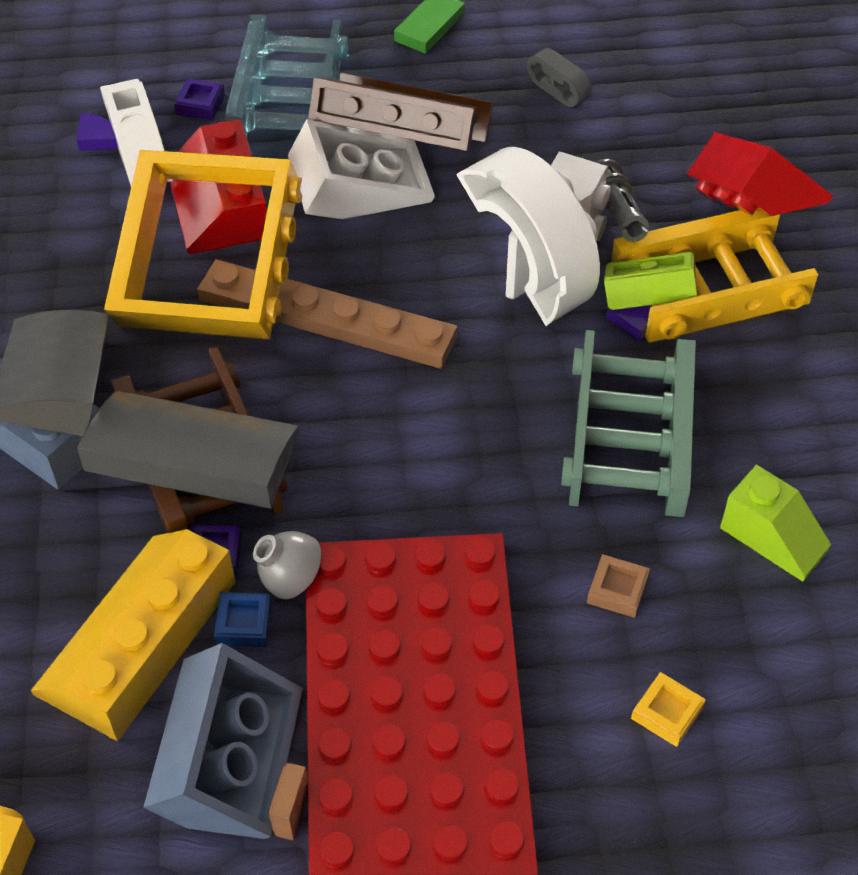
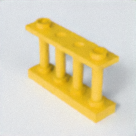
[611,210,818,343]

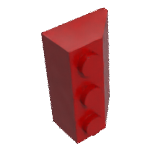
[170,119,267,255]
[687,132,833,216]

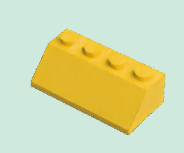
[31,529,236,742]

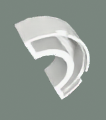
[456,147,600,326]

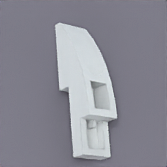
[100,79,173,186]

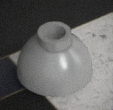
[253,531,321,599]

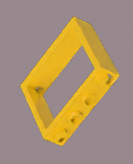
[104,150,303,340]

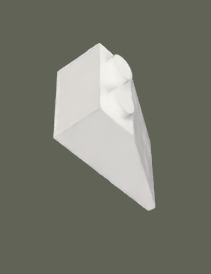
[288,119,435,219]
[506,151,611,299]

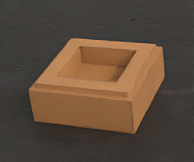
[587,554,650,618]
[269,763,308,841]

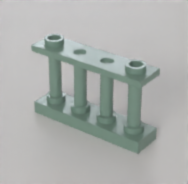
[561,330,696,518]

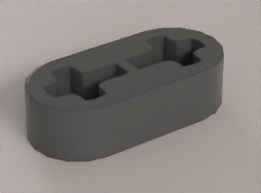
[527,48,592,107]

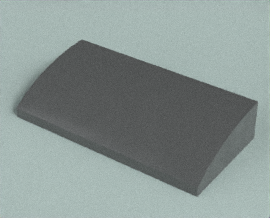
[0,310,109,436]
[77,391,299,509]

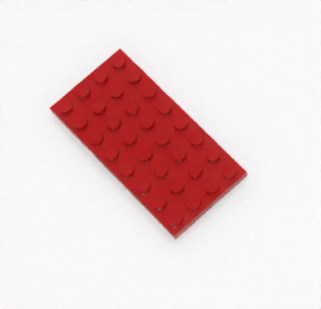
[306,533,538,875]

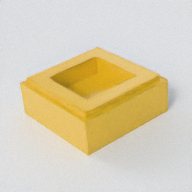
[631,672,706,747]

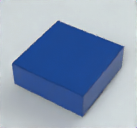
[214,592,272,647]

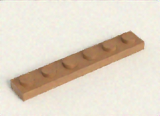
[197,259,457,369]

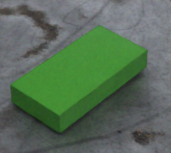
[394,0,465,54]

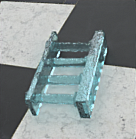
[224,14,349,138]

